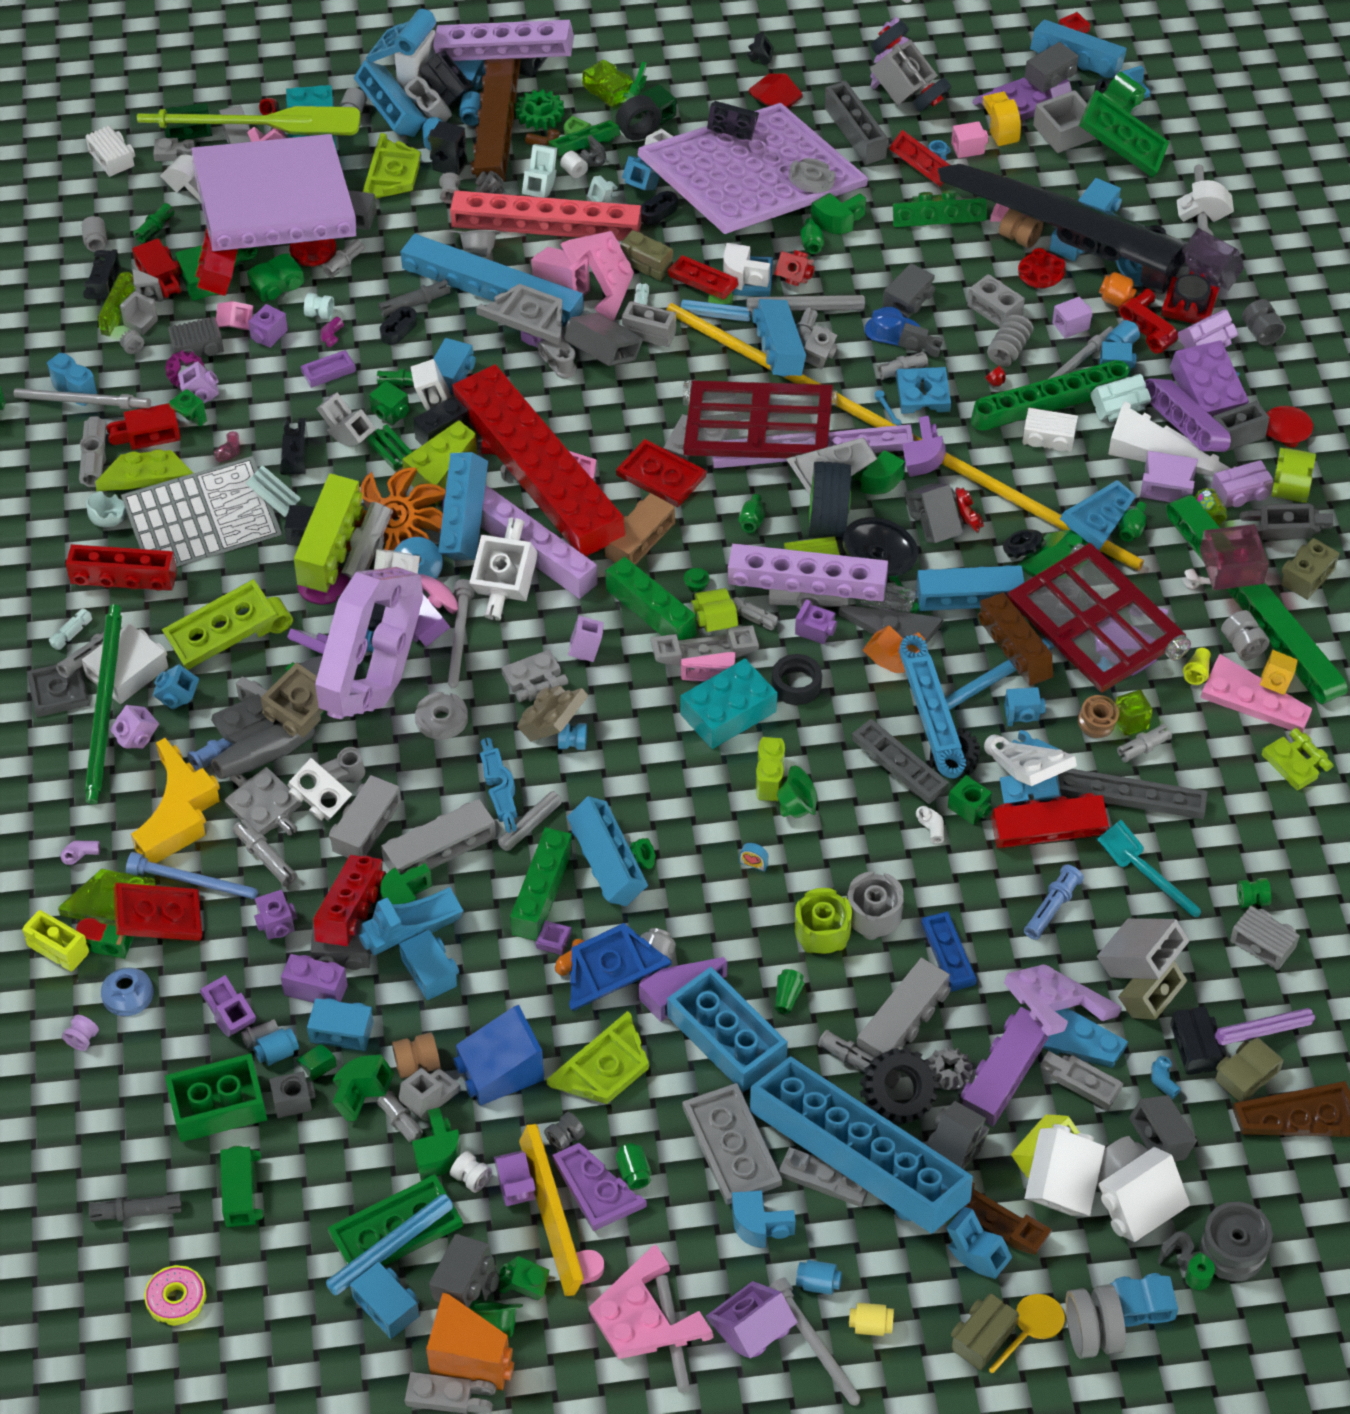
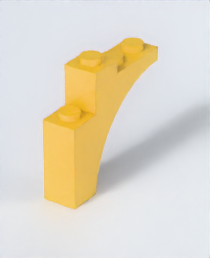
[131,738,220,863]

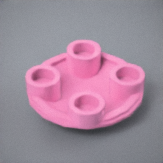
[421,574,458,614]

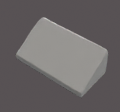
[133,269,164,302]

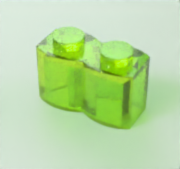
[582,59,633,107]

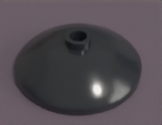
[842,517,918,577]

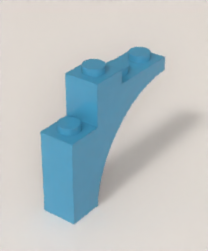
[359,887,463,956]

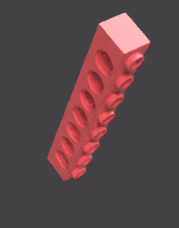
[450,191,641,241]

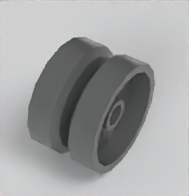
[1199,1202,1273,1281]

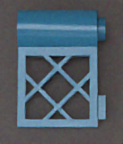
[366,9,436,63]

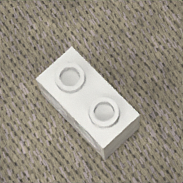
[287,758,352,822]

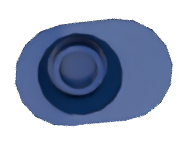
[865,307,920,346]

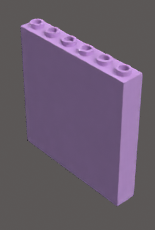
[191,134,356,251]

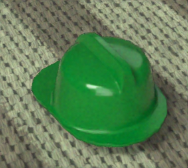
[777,765,817,818]
[469,1300,523,1338]

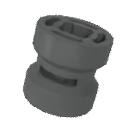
[544,1112,585,1152]

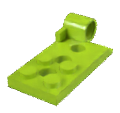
[162,579,293,670]

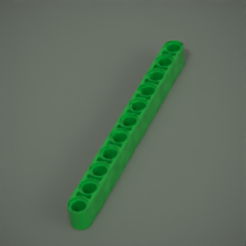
[1166,494,1348,704]

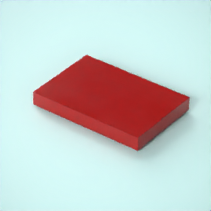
[616,439,707,508]
[113,883,202,941]

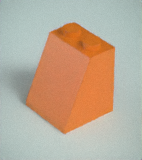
[426,1293,514,1391]

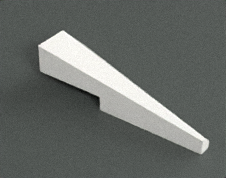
[1108,401,1235,477]

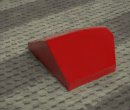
[749,73,803,108]

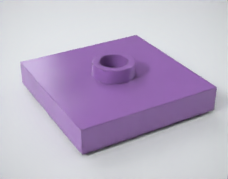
[287,629,328,654]

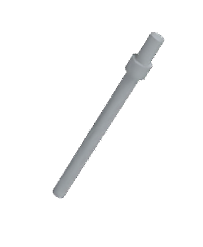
[1048,326,1114,379]
[14,388,151,410]

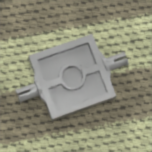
[224,767,302,836]

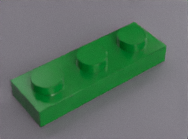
[548,120,621,157]

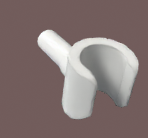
[1182,569,1221,590]

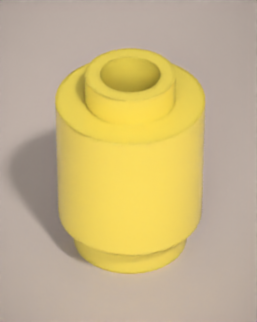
[849,1303,894,1336]

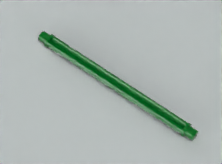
[85,604,122,804]

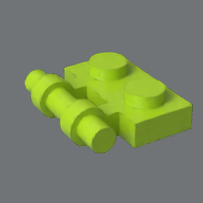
[1261,728,1333,791]

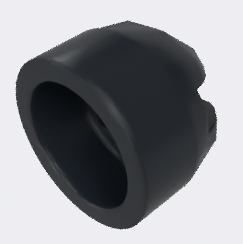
[1094,79,1111,94]

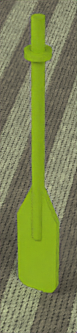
[137,106,361,135]

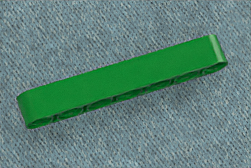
[970,360,1130,430]

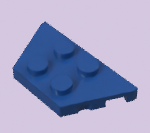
[569,923,672,1011]

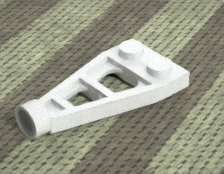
[984,735,1077,786]

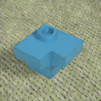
[622,156,660,190]

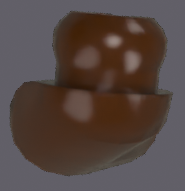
[525,129,560,146]

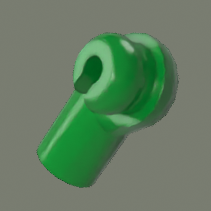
[234,247,258,269]

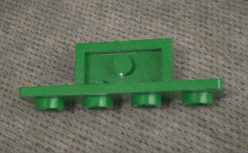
[892,190,987,227]

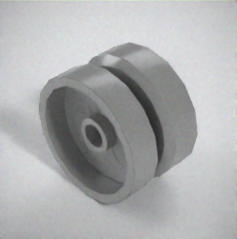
[1065,1284,1126,1359]

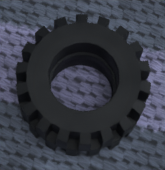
[859,1048,939,1125]

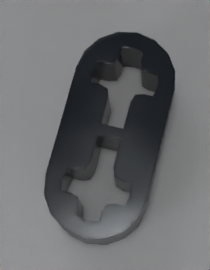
[641,191,678,225]
[380,307,417,345]

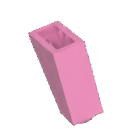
[531,247,590,296]

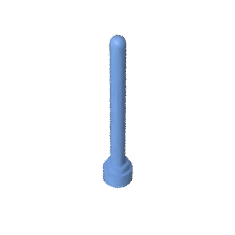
[126,852,258,899]

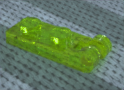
[97,272,136,336]

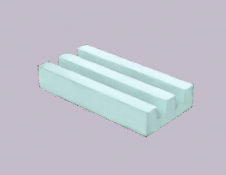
[246,465,301,517]

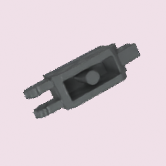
[1240,503,1333,540]

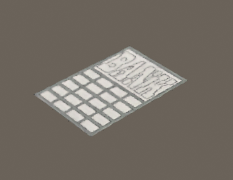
[121,456,282,567]

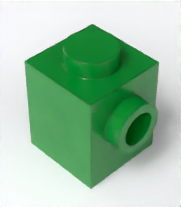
[369,381,410,425]

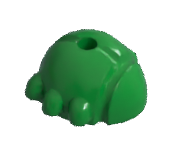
[630,838,656,869]

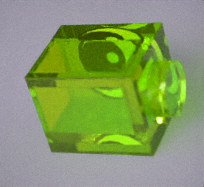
[1116,689,1153,736]

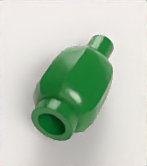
[801,218,824,254]
[738,494,765,533]
[1118,502,1147,542]

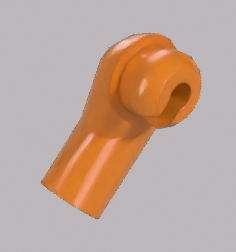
[555,939,584,976]

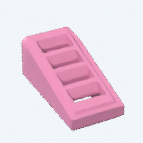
[681,652,736,681]

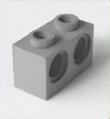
[967,274,1025,327]

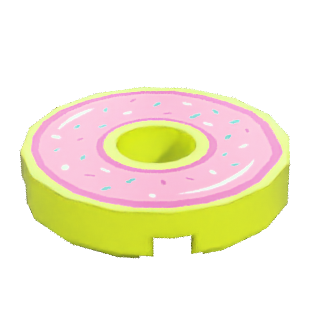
[144,1265,207,1326]

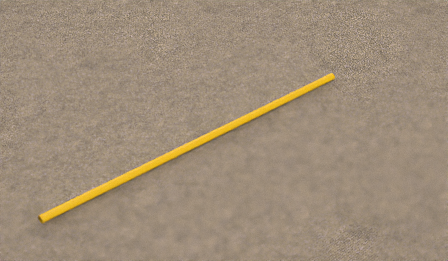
[666,303,1144,571]

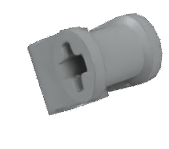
[537,334,577,379]

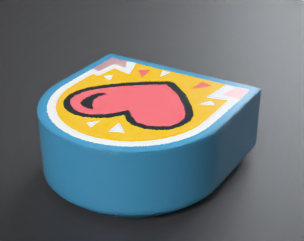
[739,843,769,872]

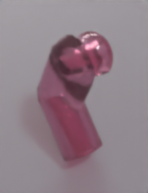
[214,431,240,462]

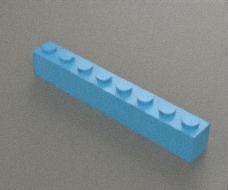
[400,233,584,327]

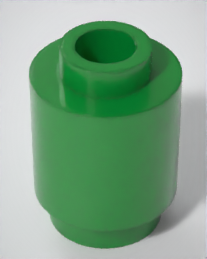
[615,1143,652,1190]

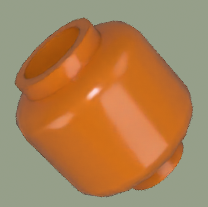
[1099,272,1137,307]

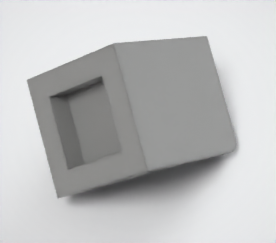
[120,291,158,335]

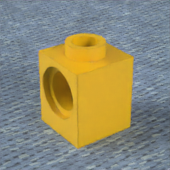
[1259,650,1297,695]

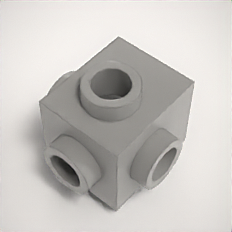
[802,325,838,369]

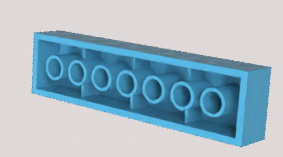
[750,1056,973,1234]

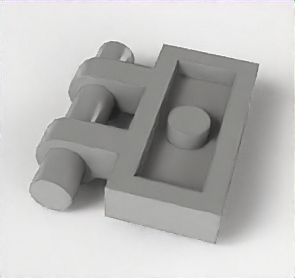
[501,649,568,702]

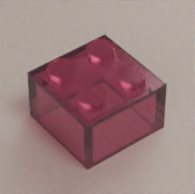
[1200,524,1269,590]

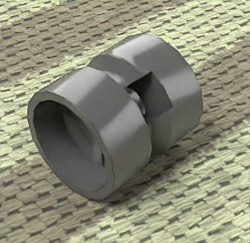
[1242,299,1286,345]

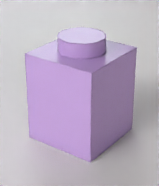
[1052,296,1093,338]
[568,616,604,662]

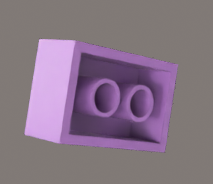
[1170,340,1249,417]

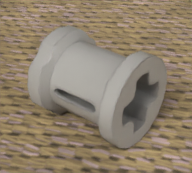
[439,173,460,204]

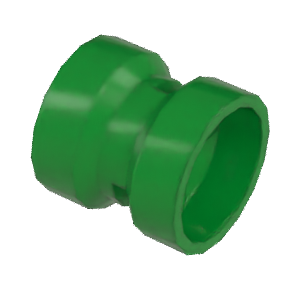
[1237,878,1271,908]

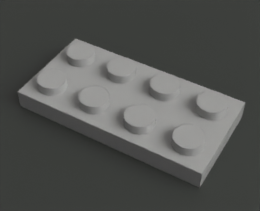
[682,1083,782,1205]

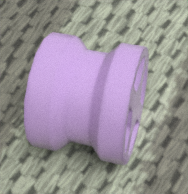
[62,1015,99,1051]

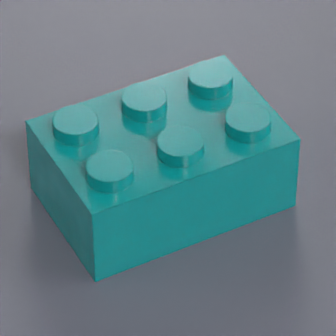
[680,658,777,749]

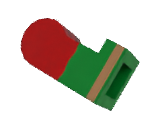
[76,918,134,959]

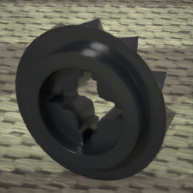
[1003,529,1044,559]

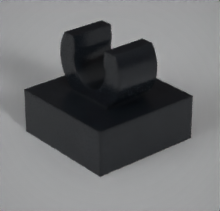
[747,32,774,65]

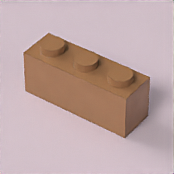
[605,493,675,565]

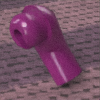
[321,316,344,347]

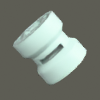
[304,293,334,320]

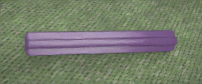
[1215,1008,1315,1045]

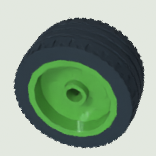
[808,461,851,540]

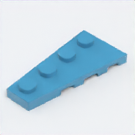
[1060,480,1136,550]

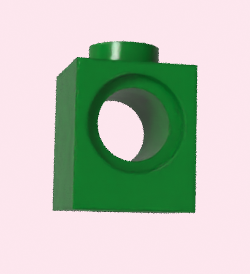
[947,775,992,825]

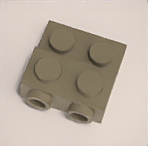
[261,662,324,738]
[517,685,589,742]

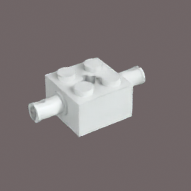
[469,518,538,621]

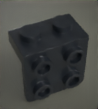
[707,101,759,141]

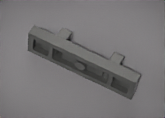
[852,719,949,804]

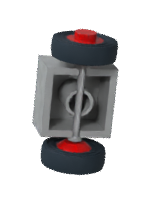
[870,21,952,112]

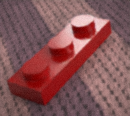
[889,130,950,187]
[668,255,739,300]

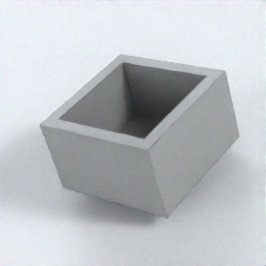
[1033,90,1097,153]

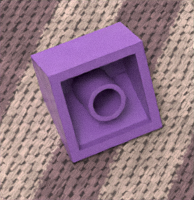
[706,1281,798,1358]

